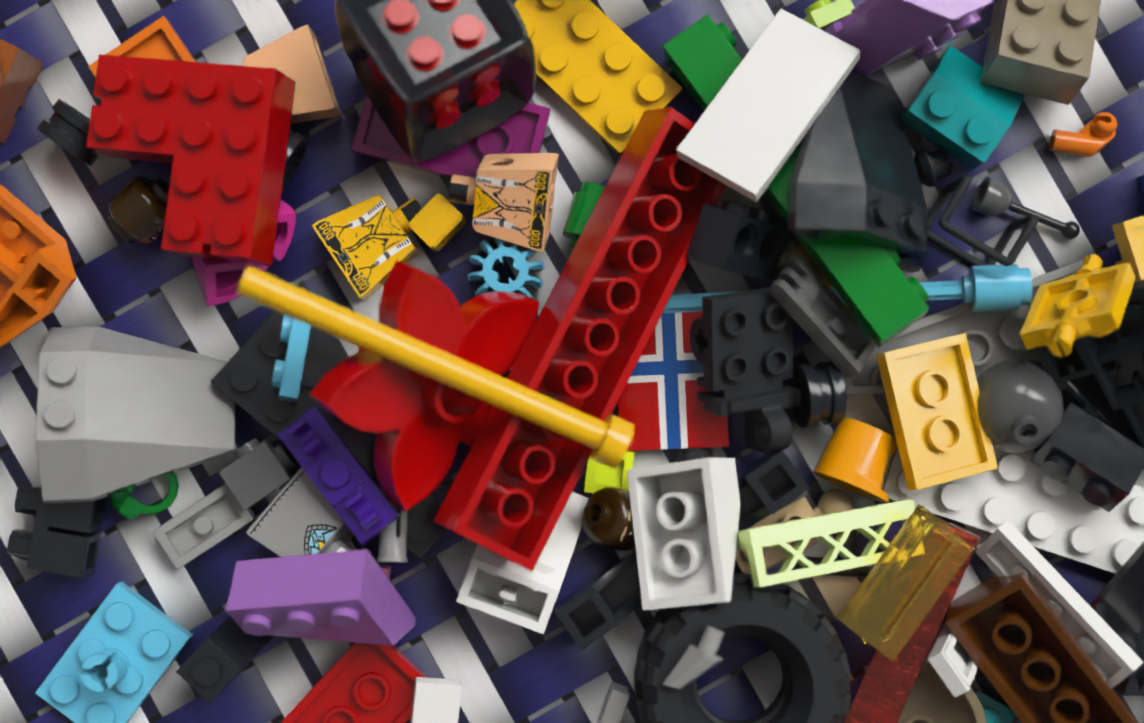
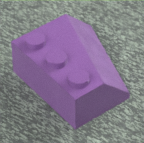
[823,0,994,76]
[226,549,416,646]

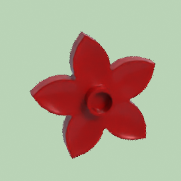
[310,260,539,512]

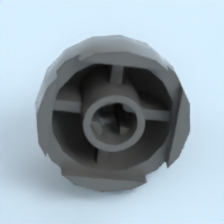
[977,360,1064,454]

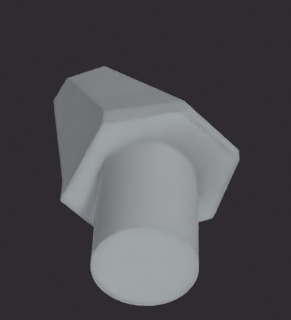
[663,625,725,689]

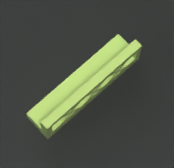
[736,499,924,588]

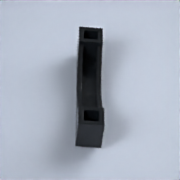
[555,450,810,651]

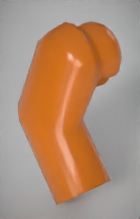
[1049,112,1118,157]

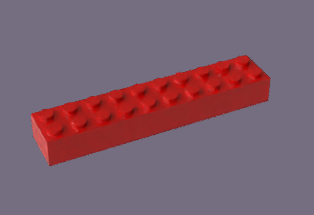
[433,107,726,571]

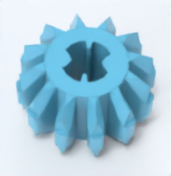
[468,238,545,298]

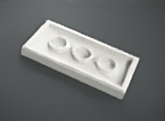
[676,9,861,202]

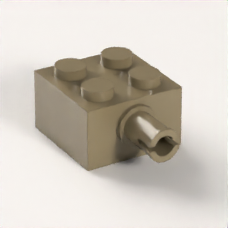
[980,0,1101,105]

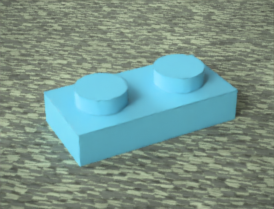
[271,314,311,403]

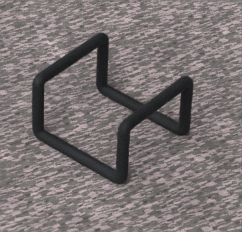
[927,175,1039,266]

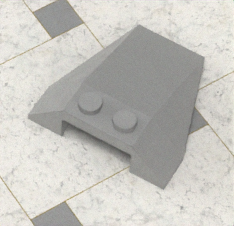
[35,326,236,503]

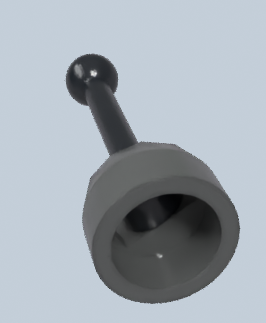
[972,177,1080,239]

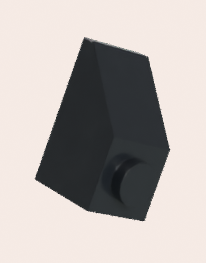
[176,616,274,703]

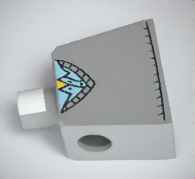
[246,467,355,557]

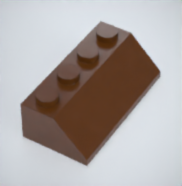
[945,573,1138,723]

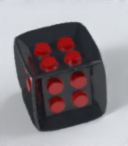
[335,0,536,162]

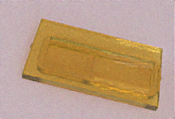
[837,504,974,662]

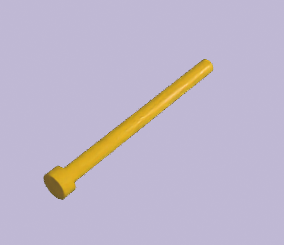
[236,265,634,468]

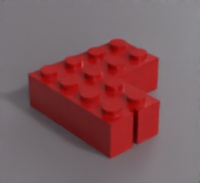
[86,54,296,266]

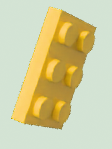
[876,333,998,490]

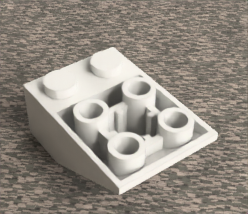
[456,492,589,634]

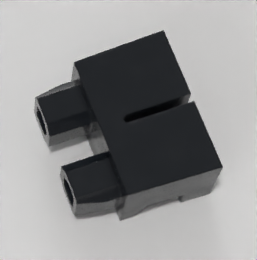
[7,485,108,579]

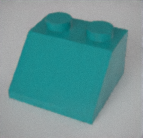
[901,45,1024,170]

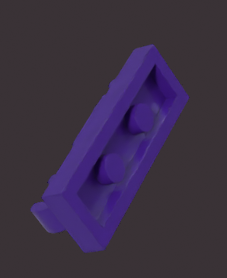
[278,406,401,545]

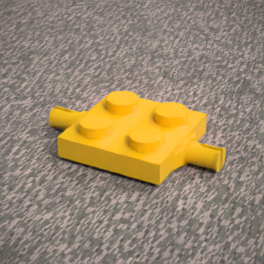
[1019,254,1136,357]

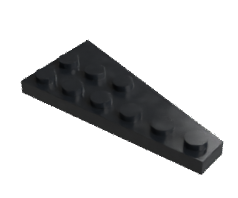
[211,279,447,560]

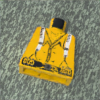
[312,195,422,300]

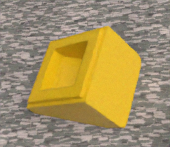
[409,194,466,252]

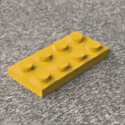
[514,0,683,156]

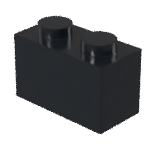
[1030,402,1144,512]

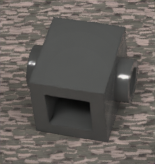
[219,438,297,510]

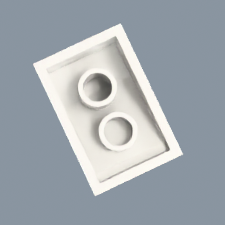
[627,457,741,610]

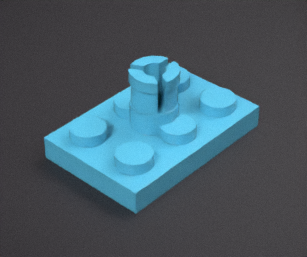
[35,581,193,723]

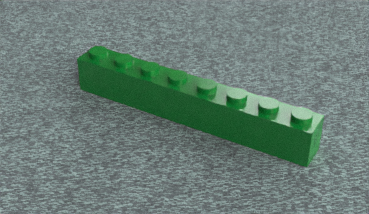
[663,14,930,348]

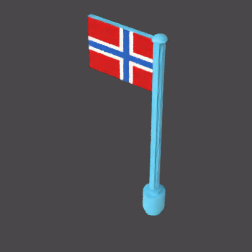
[618,264,1032,451]

